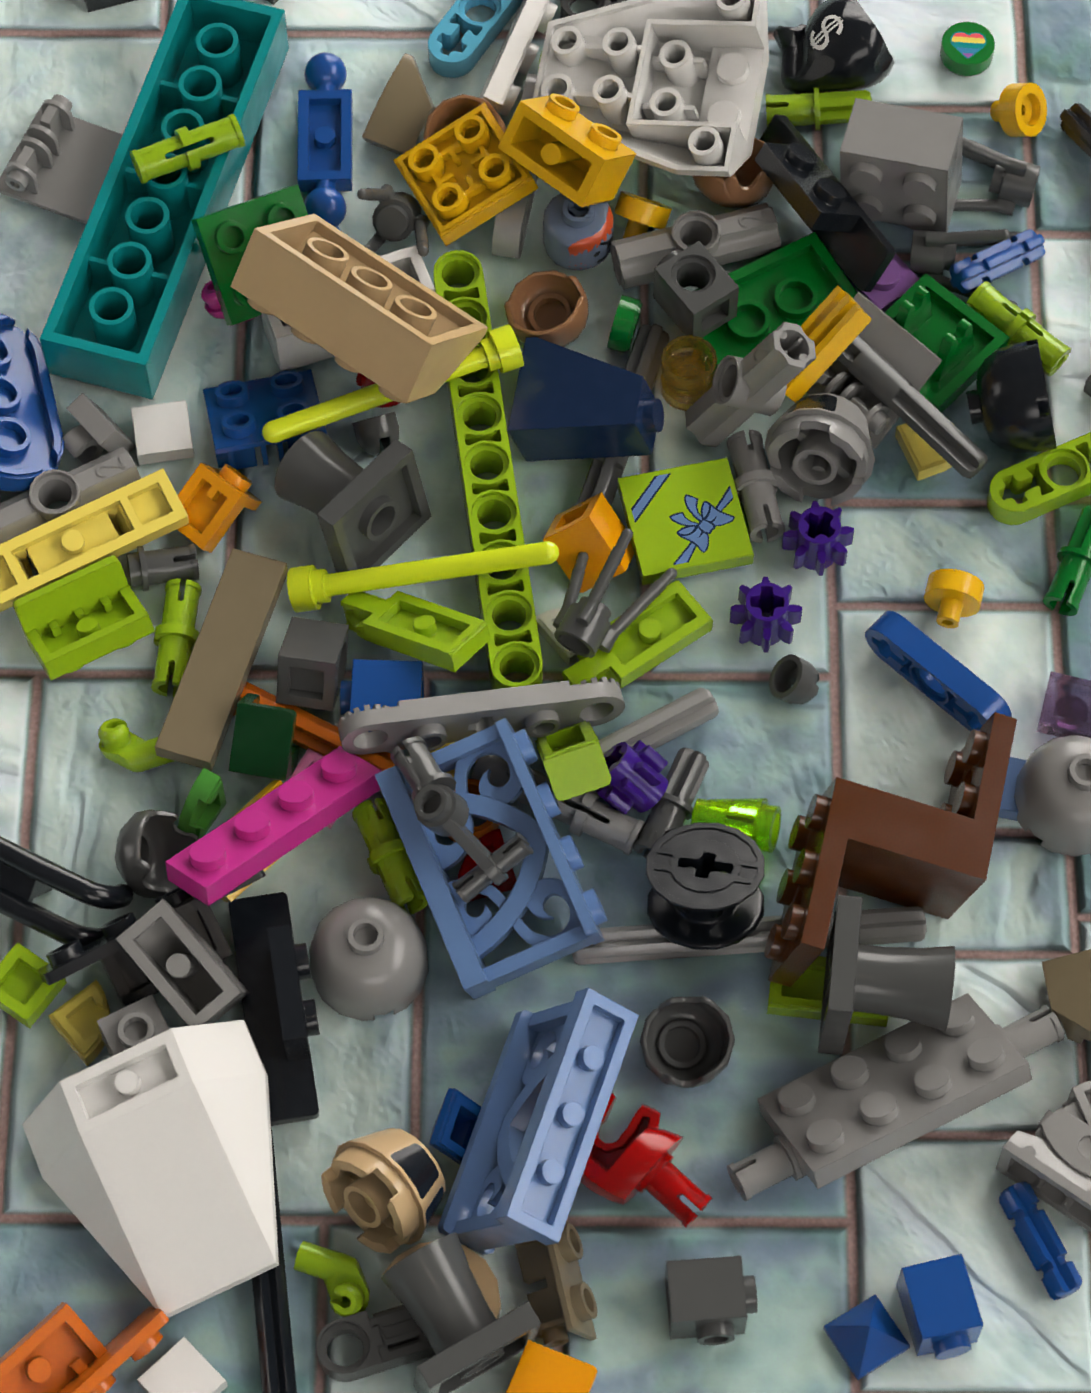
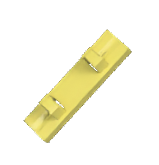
[0,468,189,612]

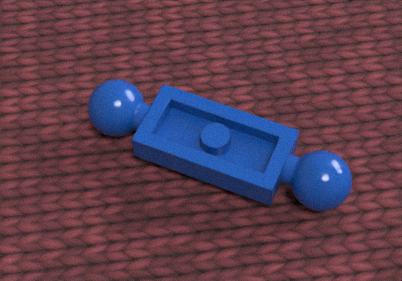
[297,52,353,227]

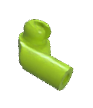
[98,718,174,773]
[294,1241,370,1317]

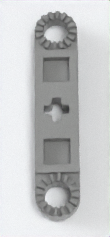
[337,677,625,754]

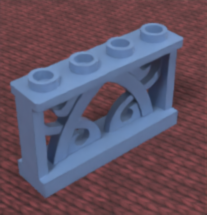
[375,717,608,1000]
[438,988,639,1255]

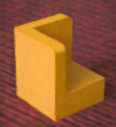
[543,492,634,593]
[506,1340,597,1393]

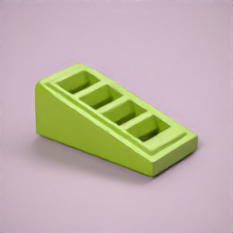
[534,720,611,801]

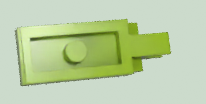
[562,580,713,689]
[340,591,491,672]

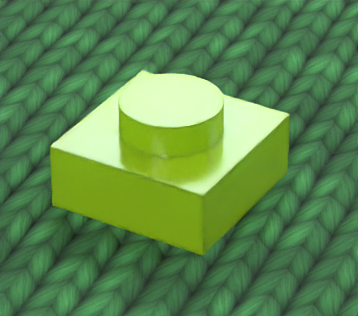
[0,942,67,1029]

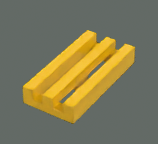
[785,285,872,403]

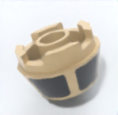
[321,1128,446,1254]

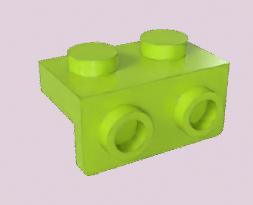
[13,555,155,681]

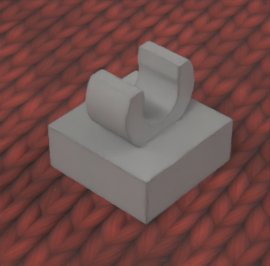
[61,393,136,464]

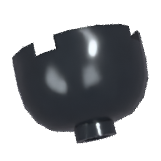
[966,339,1057,453]

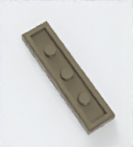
[155,548,288,771]

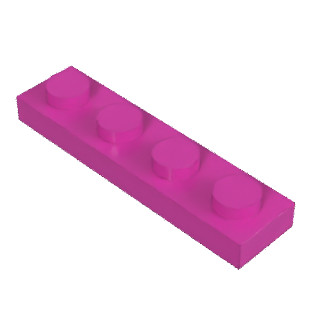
[165,746,381,906]

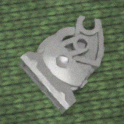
[996,1080,1091,1232]

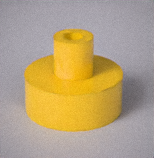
[990,82,1047,137]
[614,191,672,238]
[924,569,985,628]

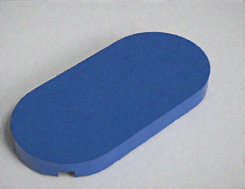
[0,313,64,492]

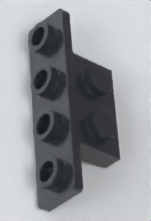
[754,114,895,292]
[38,870,266,1007]
[229,892,320,1126]

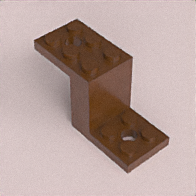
[764,712,1017,987]

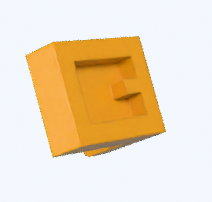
[177,463,262,553]

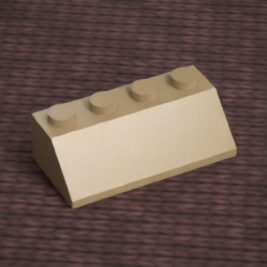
[230,214,488,404]

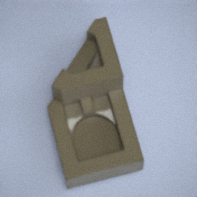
[362,53,435,155]
[1042,949,1091,1044]

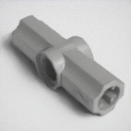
[610,203,781,290]
[685,322,816,447]
[0,447,141,544]

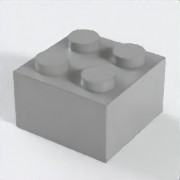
[840,98,963,232]

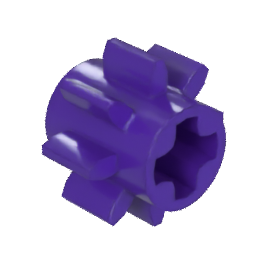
[782,501,854,576]
[730,577,802,653]
[596,740,668,815]

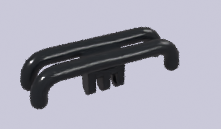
[0,836,134,947]

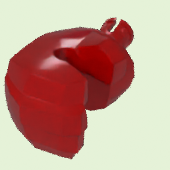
[580,1093,712,1228]

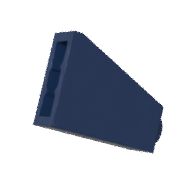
[507,337,664,461]

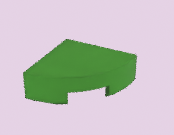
[177,768,227,839]

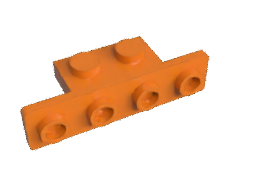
[0,1302,170,1393]

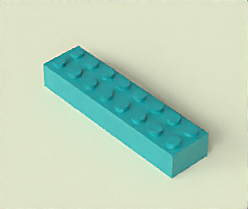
[40,0,289,400]

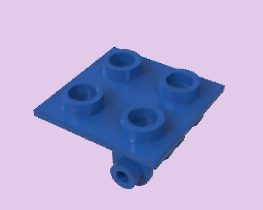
[203,369,327,470]

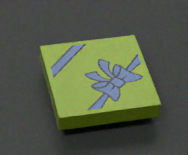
[617,457,754,585]

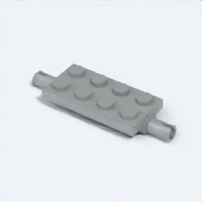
[727,993,1064,1201]

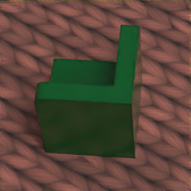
[228,693,300,781]

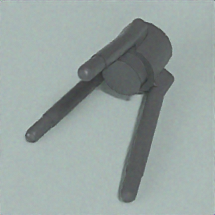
[953,137,1041,216]
[357,184,430,257]
[910,229,1037,306]
[552,528,677,658]

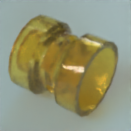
[660,335,717,411]

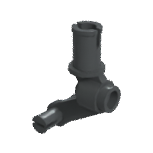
[391,736,534,904]

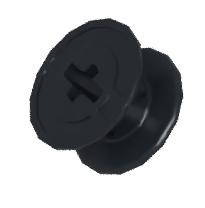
[646,823,764,950]

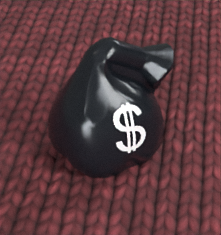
[773,0,895,94]

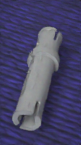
[471,755,645,856]

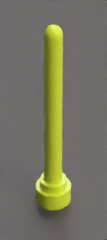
[262,324,524,443]
[287,541,559,613]

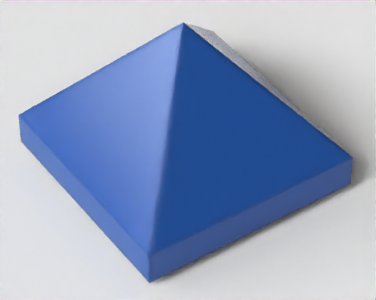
[429,1088,481,1165]
[823,1294,910,1381]

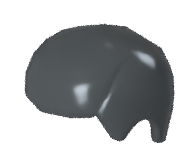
[115,809,199,899]
[640,996,735,1088]

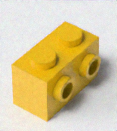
[497,93,637,207]

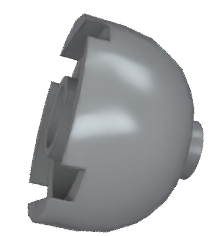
[1014,735,1091,856]
[309,897,429,1021]

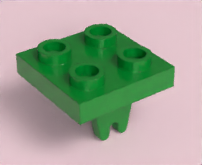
[191,184,308,326]
[885,273,1010,413]

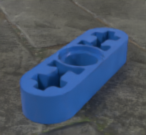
[865,611,1012,732]

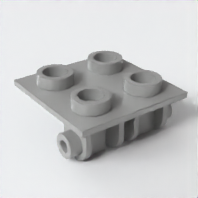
[0,95,123,224]
[807,292,943,449]

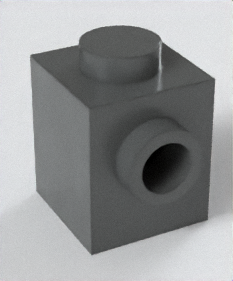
[665,1256,757,1345]

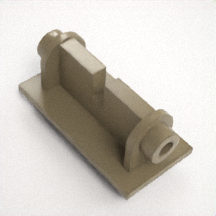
[514,1221,597,1348]

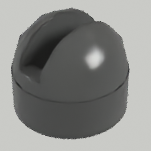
[352,412,399,456]
[769,655,819,704]

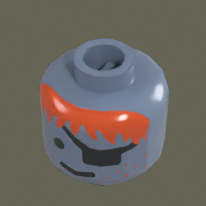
[543,193,614,271]

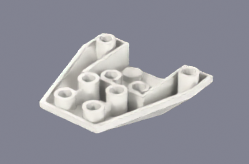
[533,0,769,177]
[22,1020,279,1318]

